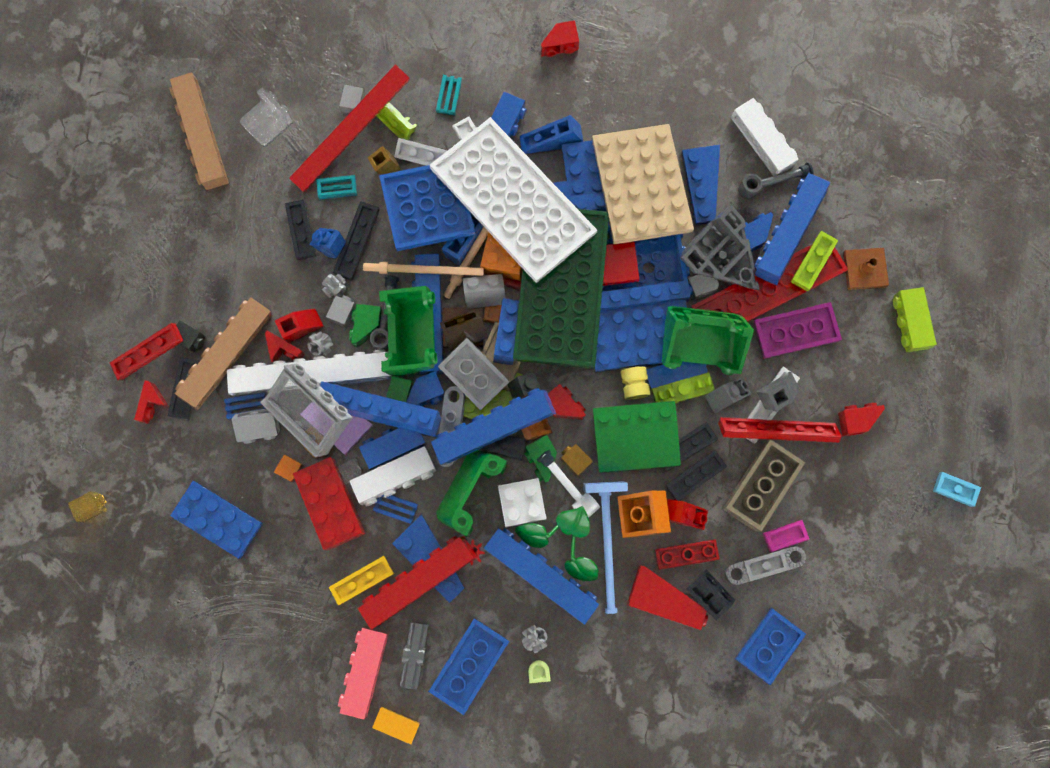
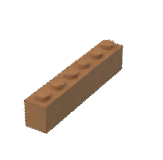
[169,72,229,190]
[175,297,272,410]

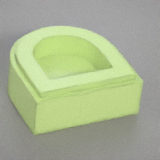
[528,660,550,683]

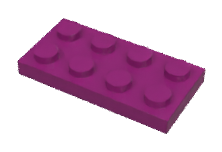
[753,302,842,359]

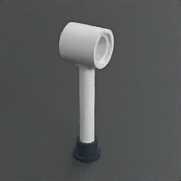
[537,450,600,518]

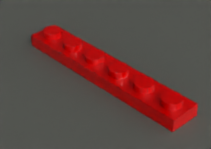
[718,417,842,443]

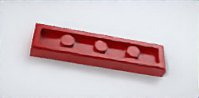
[110,323,183,380]

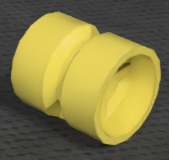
[620,367,651,400]

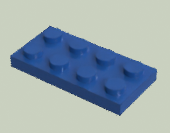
[170,481,263,559]
[428,618,509,715]

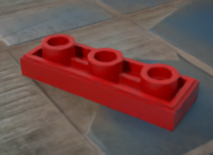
[654,539,720,570]

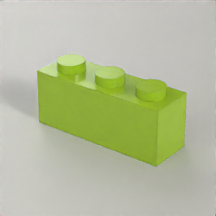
[893,287,937,352]

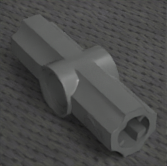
[400,622,429,689]

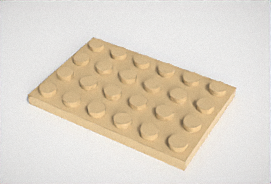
[592,124,694,244]

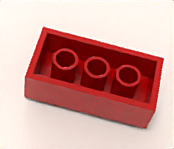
[292,457,366,551]

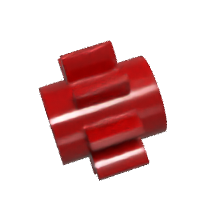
[470,539,485,566]

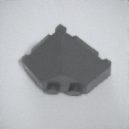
[680,205,759,290]

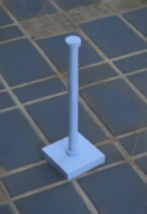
[583,481,628,614]

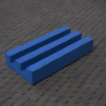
[224,392,266,420]
[372,495,418,524]

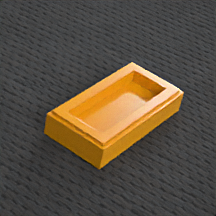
[372,707,420,744]

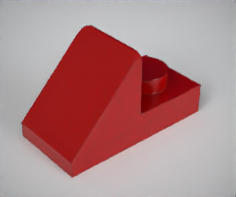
[265,330,305,362]
[134,380,169,424]

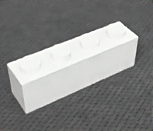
[731,98,798,176]
[350,446,436,506]

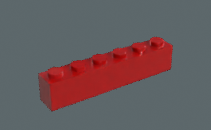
[357,535,478,630]

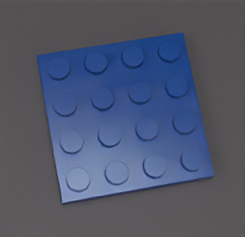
[379,165,475,252]

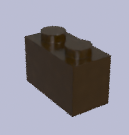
[440,309,488,352]

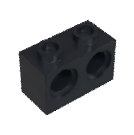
[687,569,735,620]

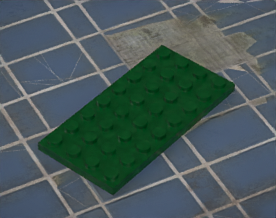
[513,209,609,369]

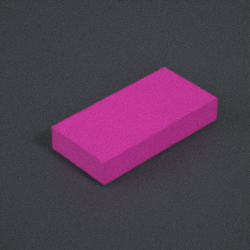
[762,520,809,553]

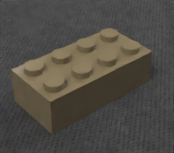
[722,439,805,532]

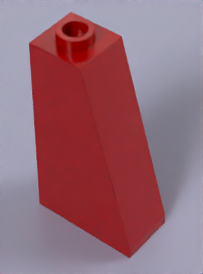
[627,565,708,630]

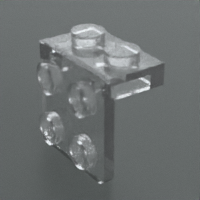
[240,88,293,147]

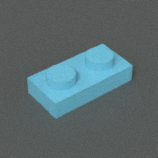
[933,472,981,507]

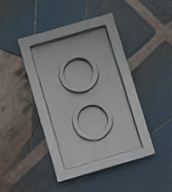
[438,338,510,410]

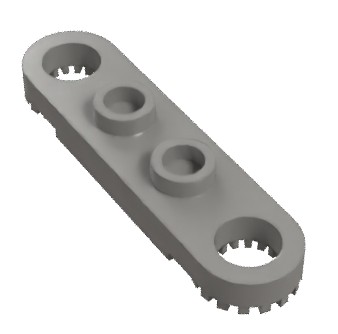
[436,386,466,467]
[725,546,806,585]

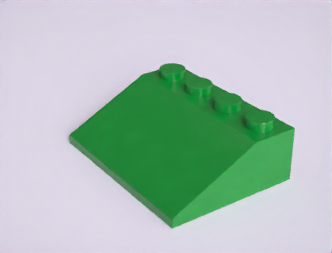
[593,401,681,473]

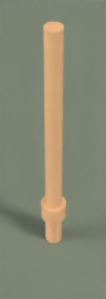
[443,227,488,299]
[363,262,484,276]

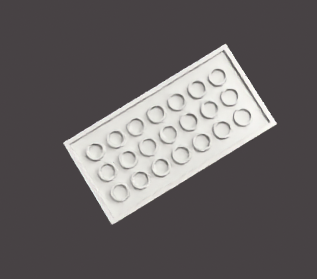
[430,117,597,283]

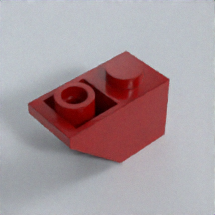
[541,20,579,57]
[275,308,324,343]
[548,384,586,420]
[838,403,885,436]
[667,499,708,530]

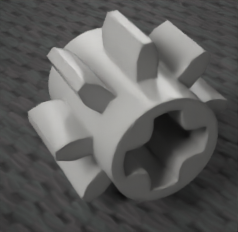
[322,274,347,298]
[307,331,333,356]
[522,625,548,653]

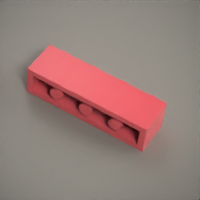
[338,627,389,719]

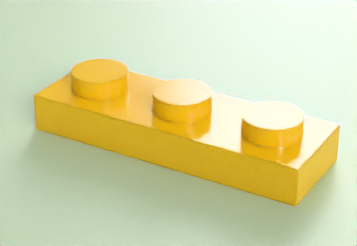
[329,556,394,606]

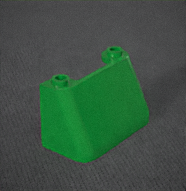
[379,286,438,376]
[662,306,754,375]
[436,450,508,538]

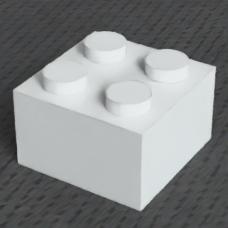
[498,478,546,528]

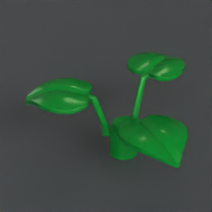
[515,506,599,581]

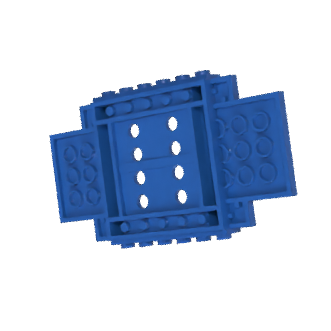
[553,140,693,372]

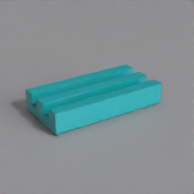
[436,75,462,116]
[316,175,358,200]

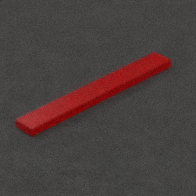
[289,64,410,193]

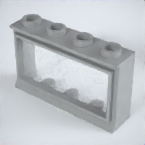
[260,364,353,458]

